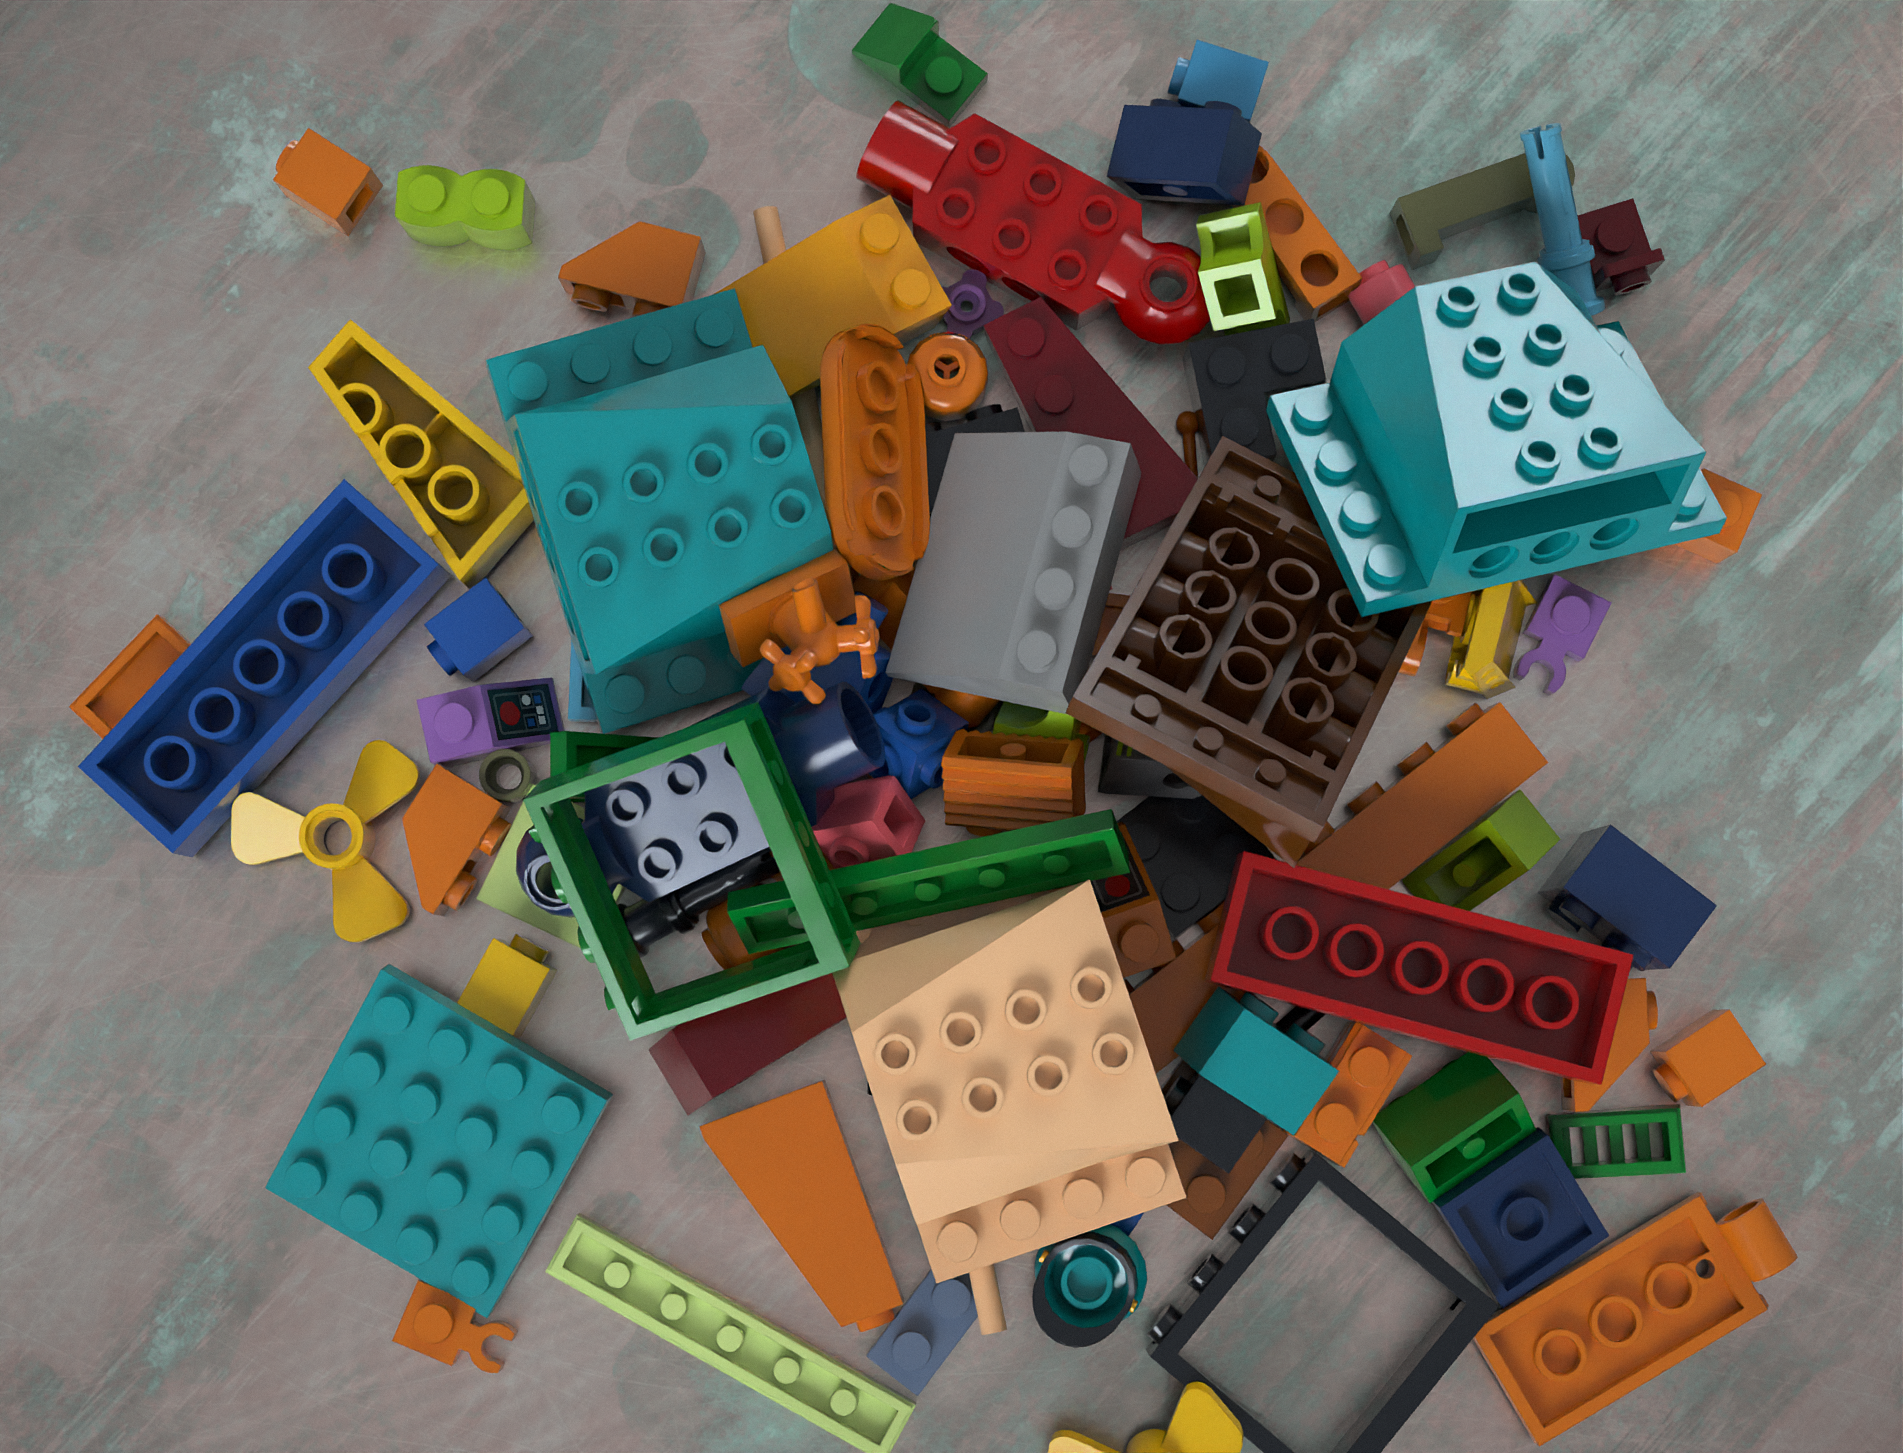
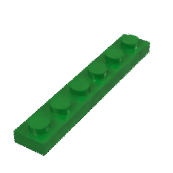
[727,809,1130,954]

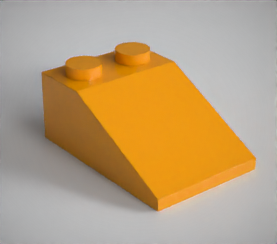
[714,195,952,399]

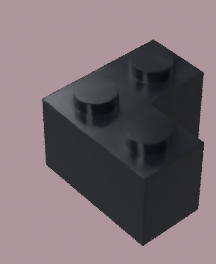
[1182,319,1327,467]

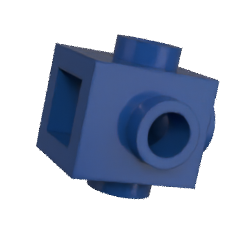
[868,689,969,799]

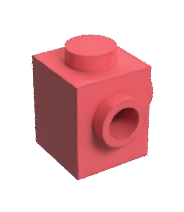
[811,775,926,869]

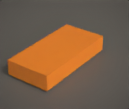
[69,614,191,739]

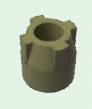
[479,749,537,803]

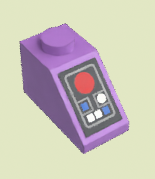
[417,677,565,768]

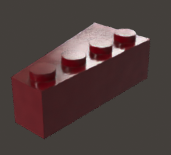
[983,297,1198,551]

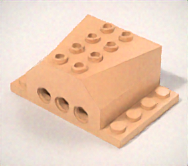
[833,880,1186,1284]

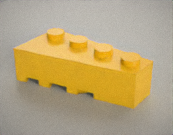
[308,319,534,589]

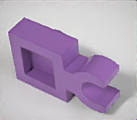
[1513,574,1612,695]

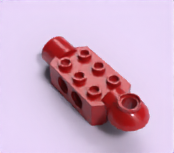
[856,100,1210,345]

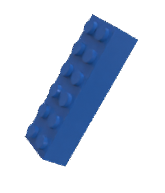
[78,479,452,857]

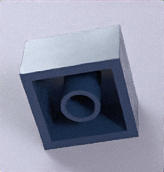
[1537,824,1717,971]

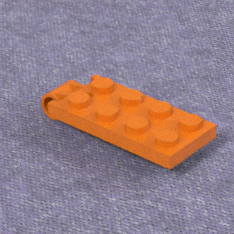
[1473,1192,1798,1447]

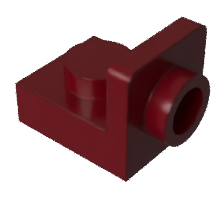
[1577,198,1665,295]

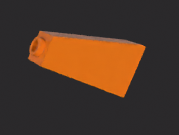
[699,1080,904,1332]

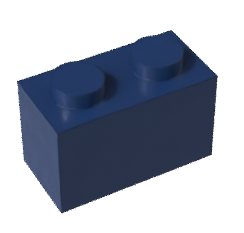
[1106,99,1262,206]

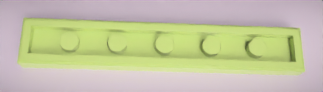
[545,1213,916,1453]

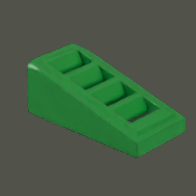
[1548,1104,1686,1179]

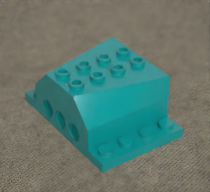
[1266,262,1727,617]
[485,288,833,734]

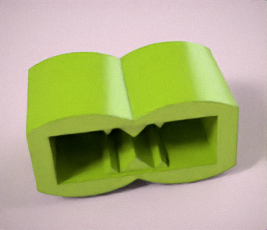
[395,165,536,250]

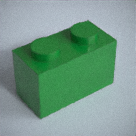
[1373,1052,1536,1203]

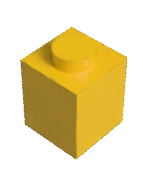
[457,934,558,1038]

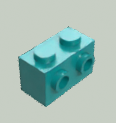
[1173,986,1339,1135]

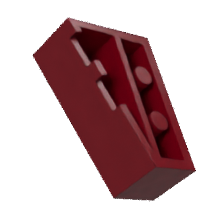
[649,943,847,1115]

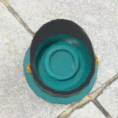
[1032,1225,1147,1348]

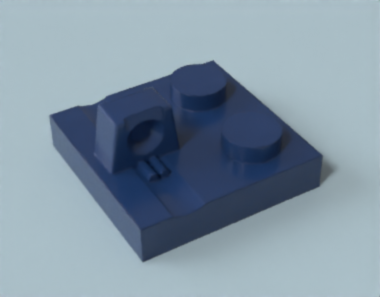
[1433,1127,1609,1309]

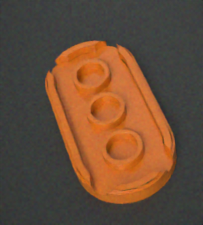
[820,323,930,580]

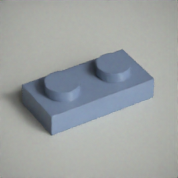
[866,1269,978,1396]

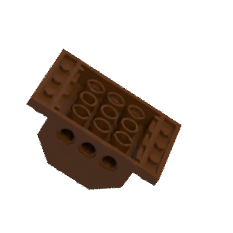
[1065,436,1433,868]

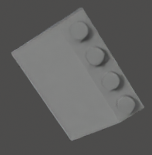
[885,432,1141,714]

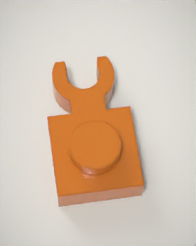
[392,1279,518,1373]

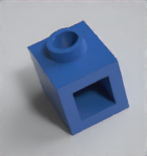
[424,577,533,682]

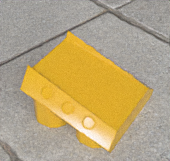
[1445,580,1537,699]

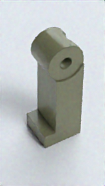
[1389,153,1575,270]

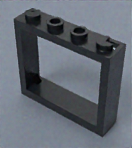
[1146,1150,1499,1453]

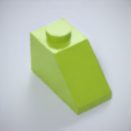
[1402,789,1561,911]

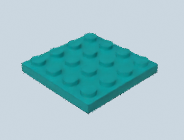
[265,964,613,1318]

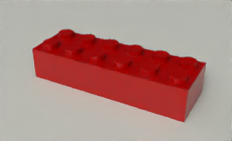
[1204,851,1634,1085]

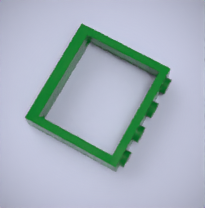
[523,702,861,1041]

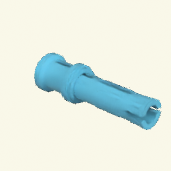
[1520,123,1606,316]

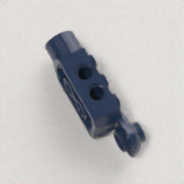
[516,681,885,918]

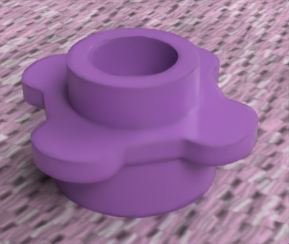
[941,270,1004,339]

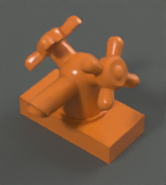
[719,549,879,704]

